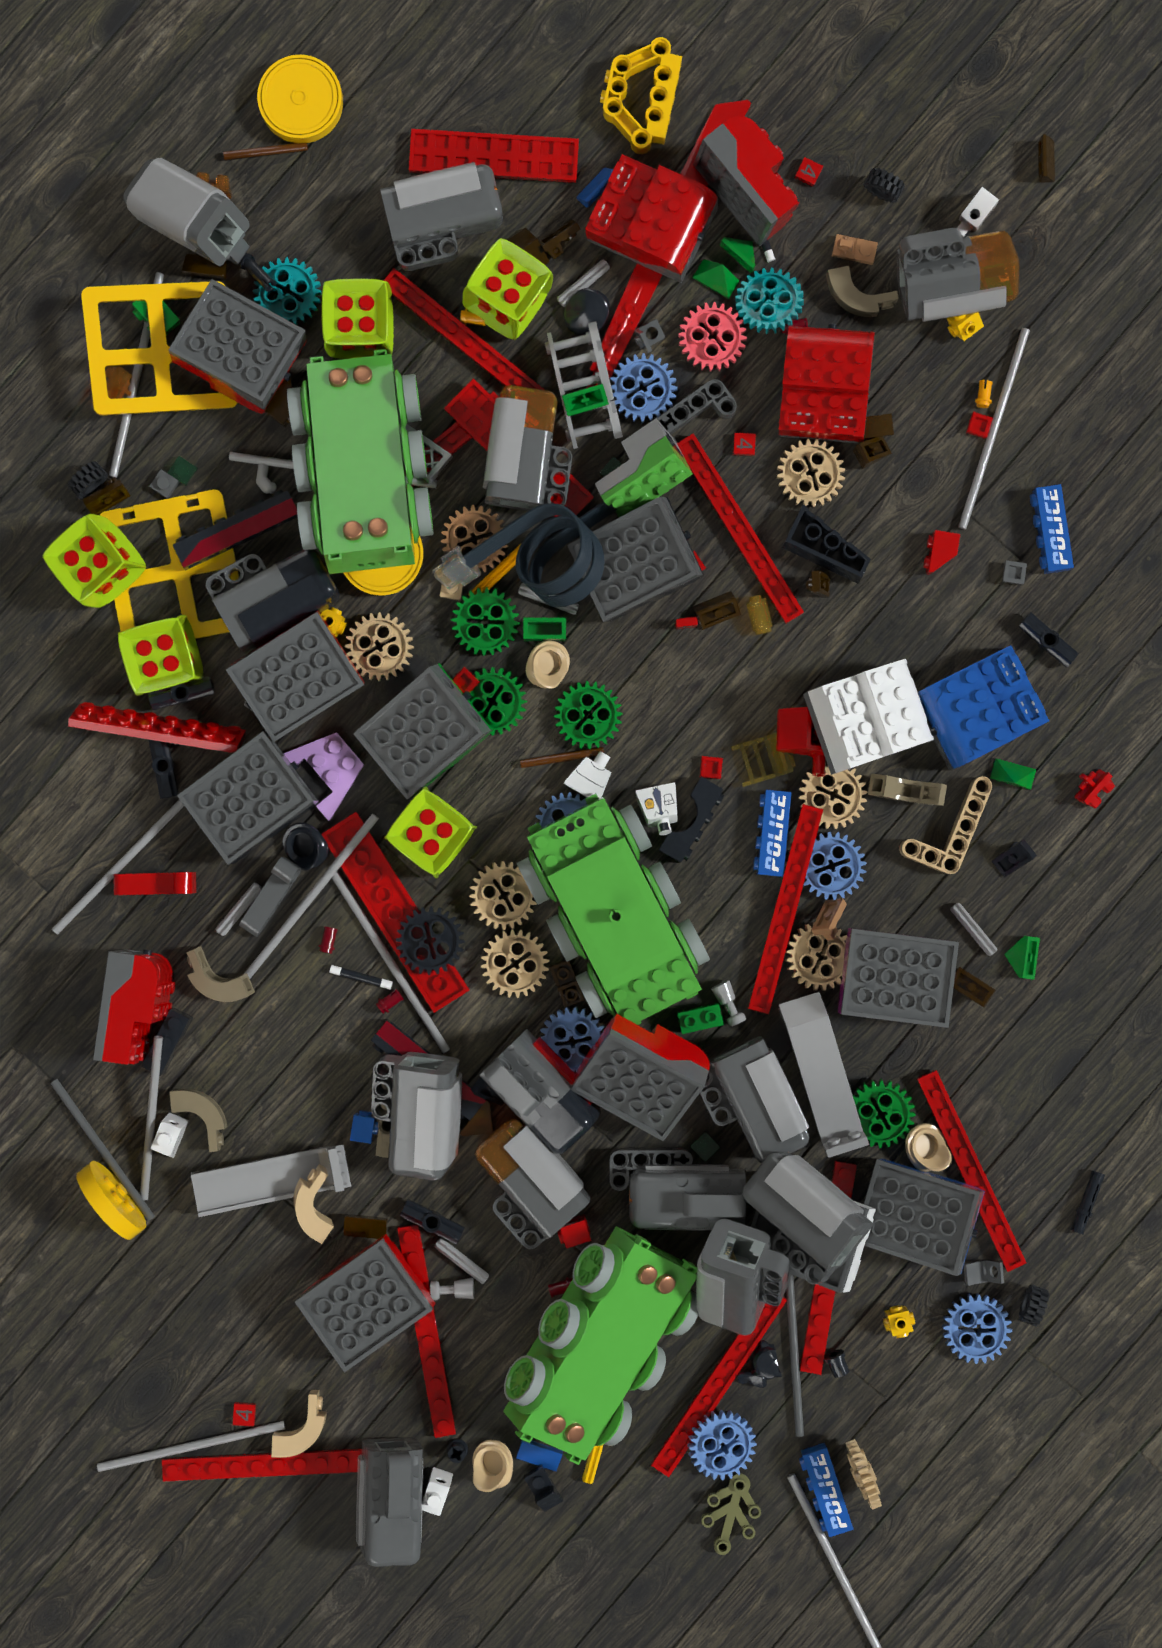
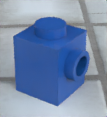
[350,1110,379,1144]

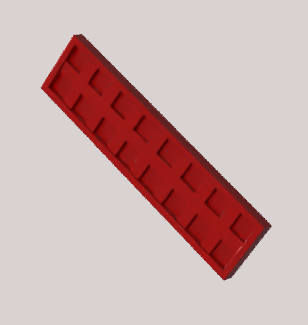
[409,129,579,183]
[444,378,594,517]
[68,702,246,753]

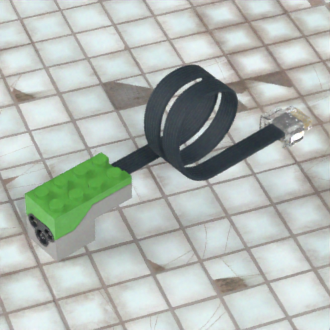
[432,418,693,607]

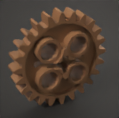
[441,505,509,574]

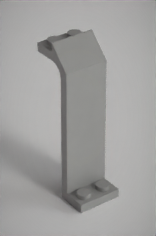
[778,992,869,1158]
[191,1145,351,1217]

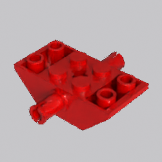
[776,707,826,777]

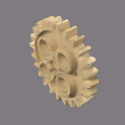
[776,439,845,508]
[345,612,414,681]
[798,767,868,829]
[469,861,537,930]
[785,922,847,991]
[481,929,549,998]
[845,1439,882,1510]

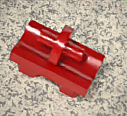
[1075,769,1115,808]

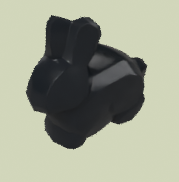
[737,1340,782,1388]

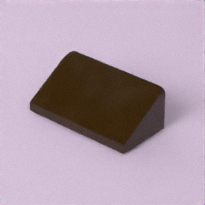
[1038,134,1055,183]
[182,254,228,280]
[693,591,741,630]
[344,1214,388,1239]

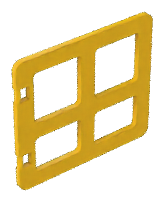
[81,281,238,415]
[100,490,239,639]

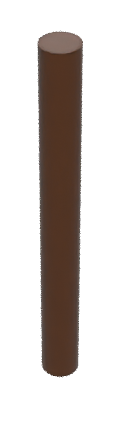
[223,142,308,160]
[520,747,604,768]

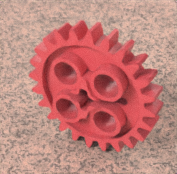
[678,302,747,372]

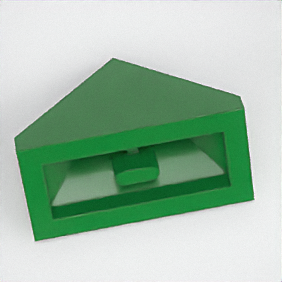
[720,237,755,273]
[693,259,739,299]
[562,384,609,417]
[990,758,1036,790]
[1004,936,1040,980]

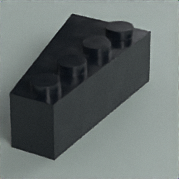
[782,504,871,584]

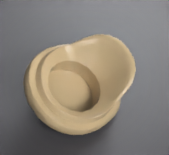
[526,640,570,689]
[905,1123,952,1172]
[473,1439,513,1492]

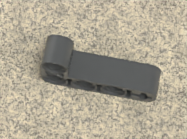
[657,379,737,435]
[239,857,302,937]
[610,1148,693,1191]

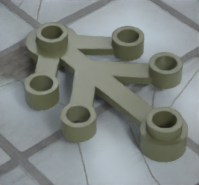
[701,1473,761,1555]

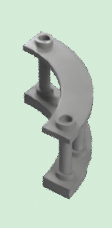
[545,321,623,449]

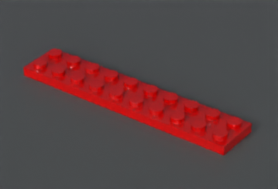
[321,812,470,1013]

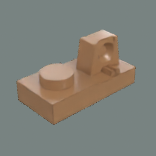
[832,234,878,265]
[811,898,847,940]

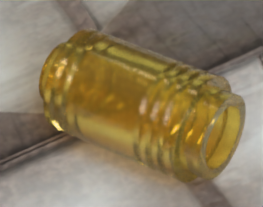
[746,595,773,635]

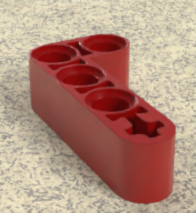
[114,872,196,895]

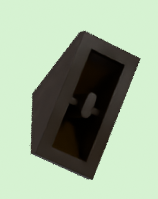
[509,228,550,266]
[853,437,892,469]
[460,1100,494,1136]

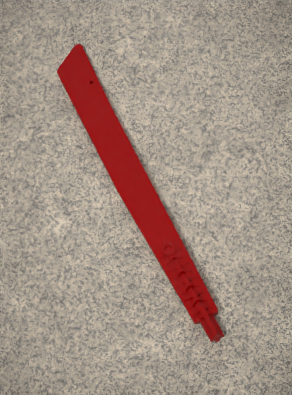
[586,100,751,388]

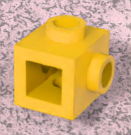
[946,312,984,341]
[321,607,347,638]
[883,1305,915,1338]

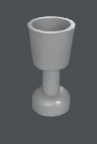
[711,980,746,1027]
[430,1278,475,1300]

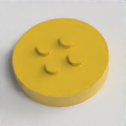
[257,55,343,143]
[343,533,423,595]
[77,1161,146,1240]

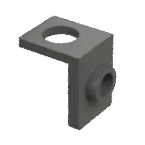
[634,319,665,353]
[964,1260,1004,1286]

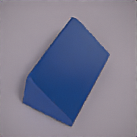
[577,168,613,208]
[516,1440,563,1471]

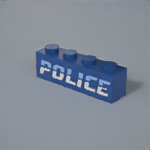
[1030,484,1074,574]
[753,790,791,877]
[799,1443,854,1537]

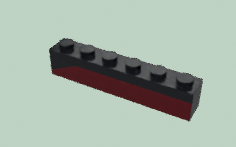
[173,490,298,571]
[371,1019,486,1120]

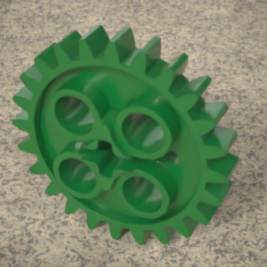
[451,587,520,656]
[469,667,528,736]
[554,681,623,750]
[852,1078,916,1148]

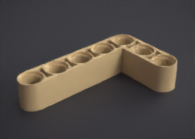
[899,776,992,874]

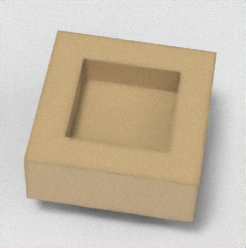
[440,578,464,601]

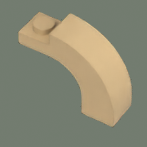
[293,1164,334,1244]
[271,1390,327,1458]

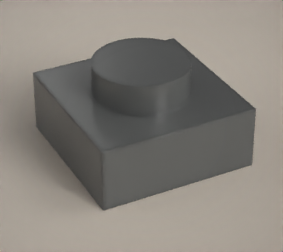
[149,469,180,499]
[1002,560,1027,585]

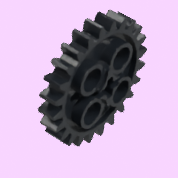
[396,906,465,975]

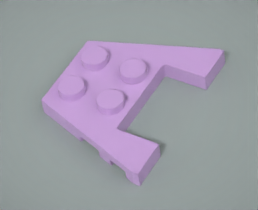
[284,732,364,821]

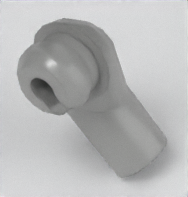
[256,464,277,494]

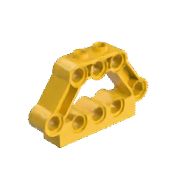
[600,37,682,154]

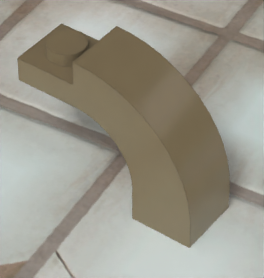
[826,266,898,317]
[868,774,947,806]
[186,946,255,1002]
[170,1089,227,1152]

